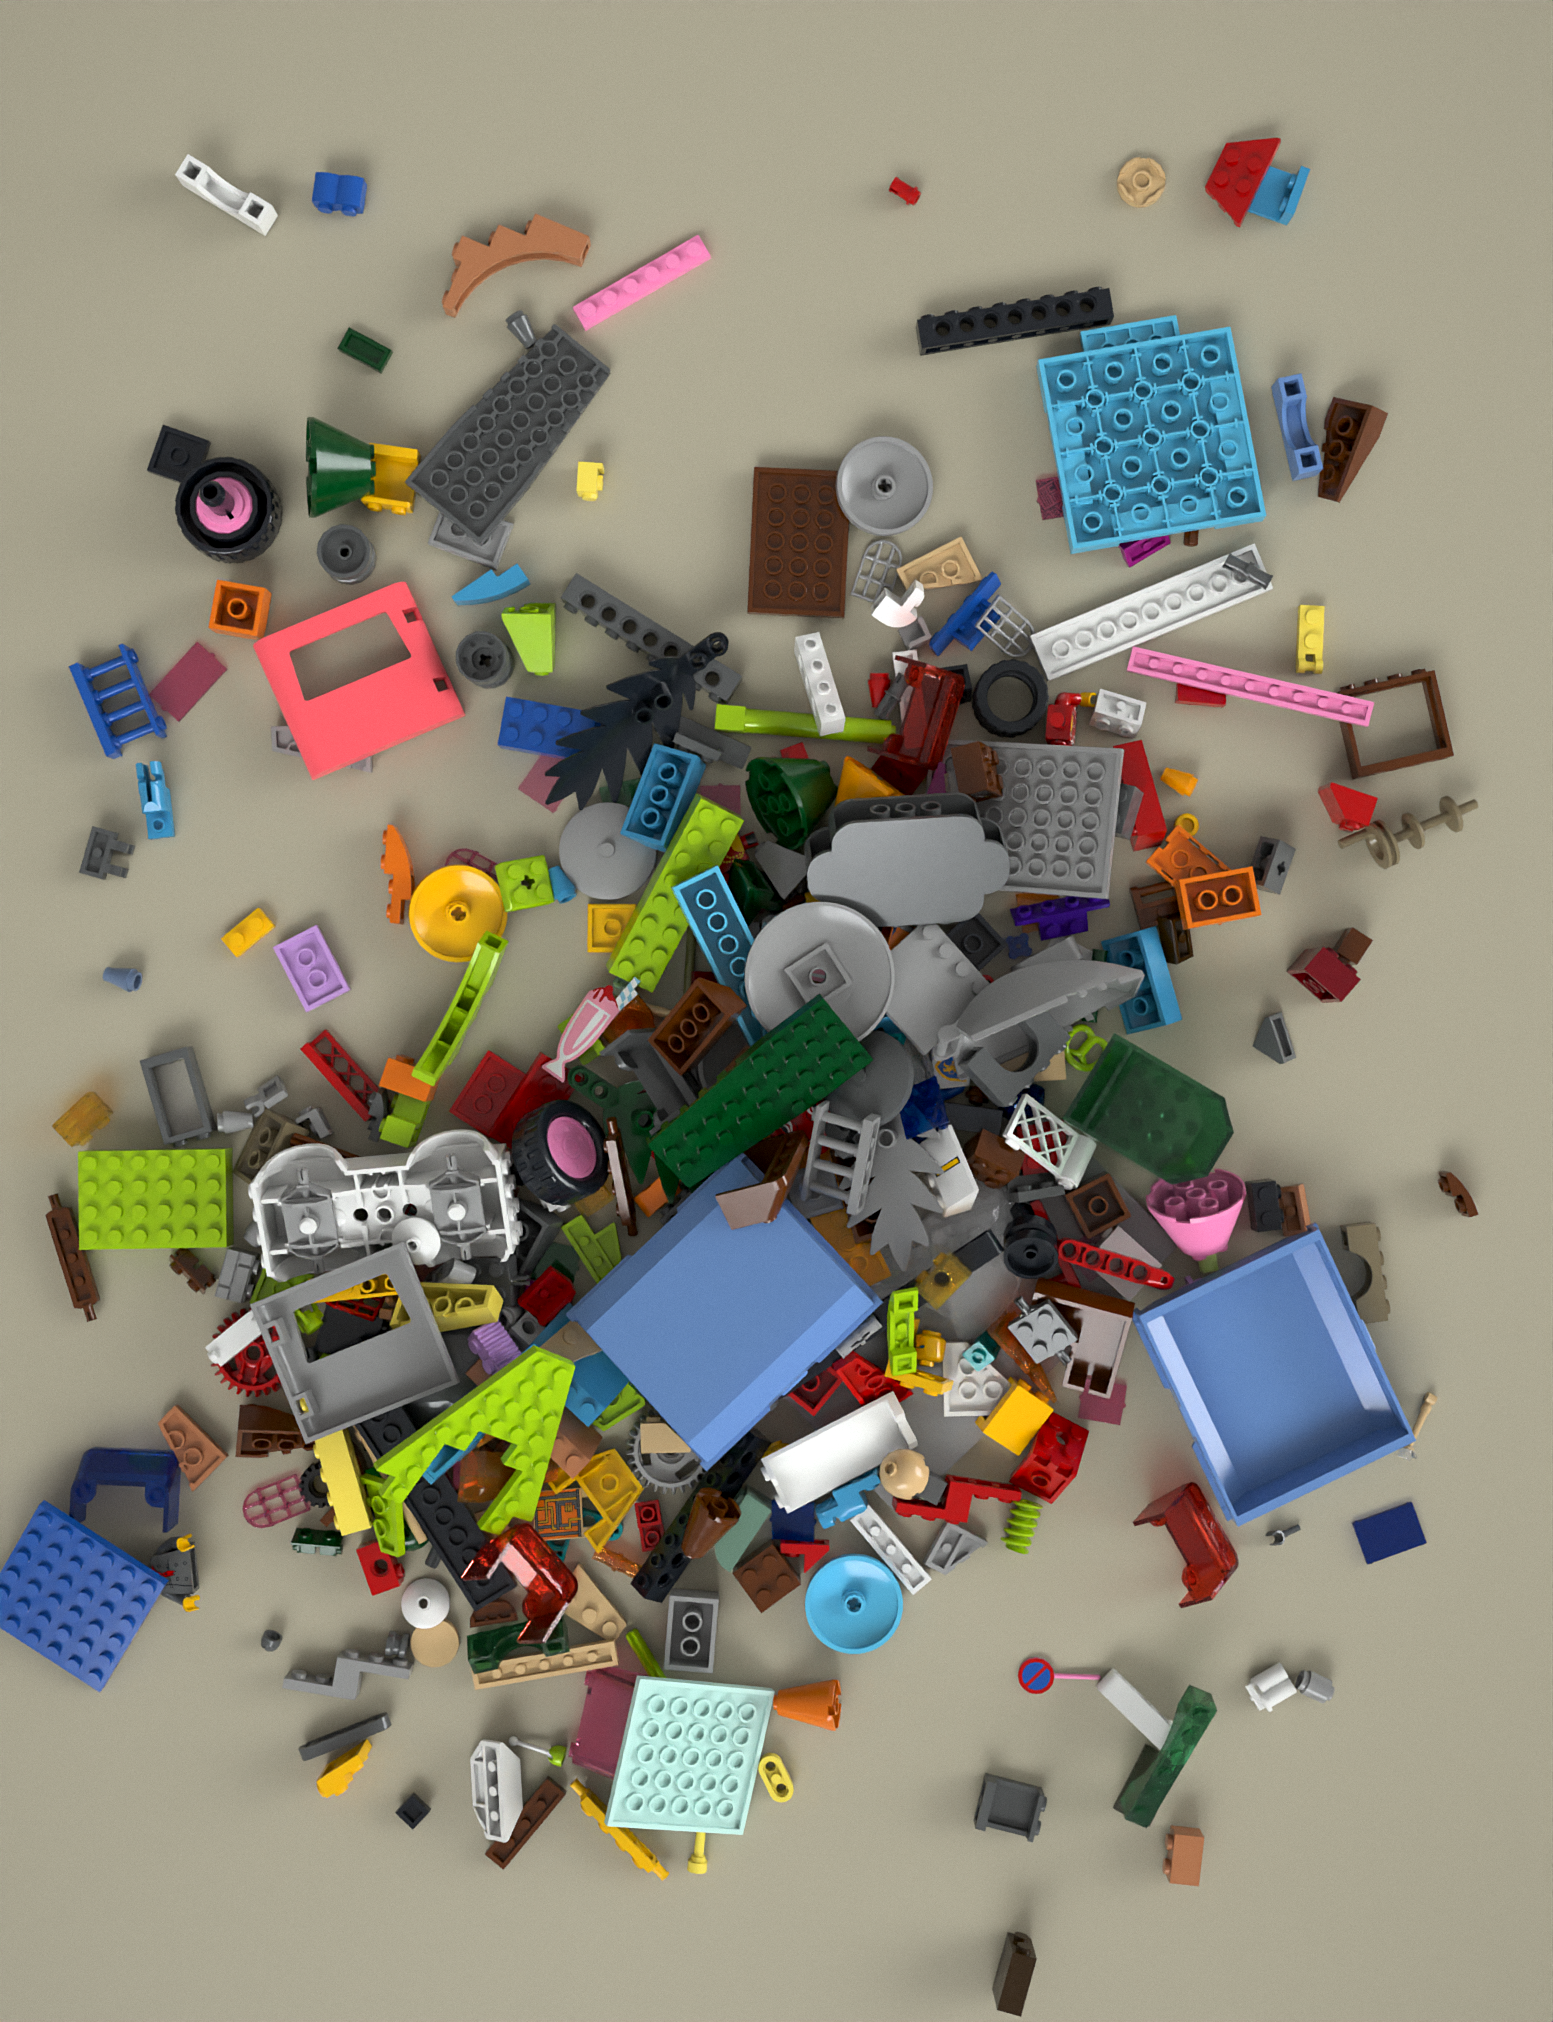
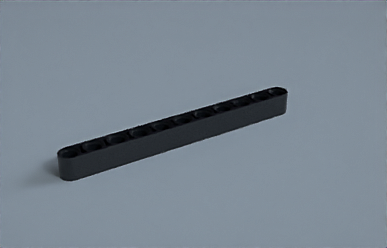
[778,1229,1004,1399]

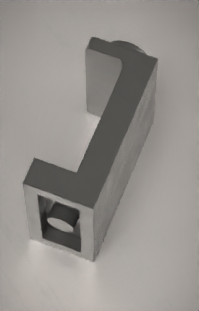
[973,1773,1047,1843]

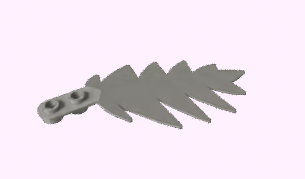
[834,1028,944,1272]

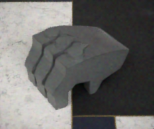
[825,1123,859,1159]

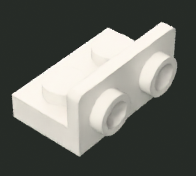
[1089,689,1146,739]

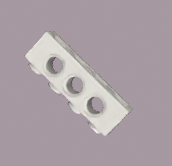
[794,632,845,736]

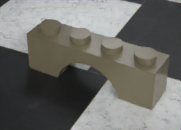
[1340,1221,1390,1324]

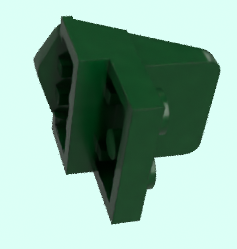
[728,858,786,926]

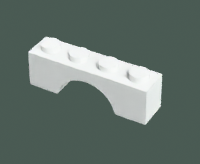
[175,154,278,236]

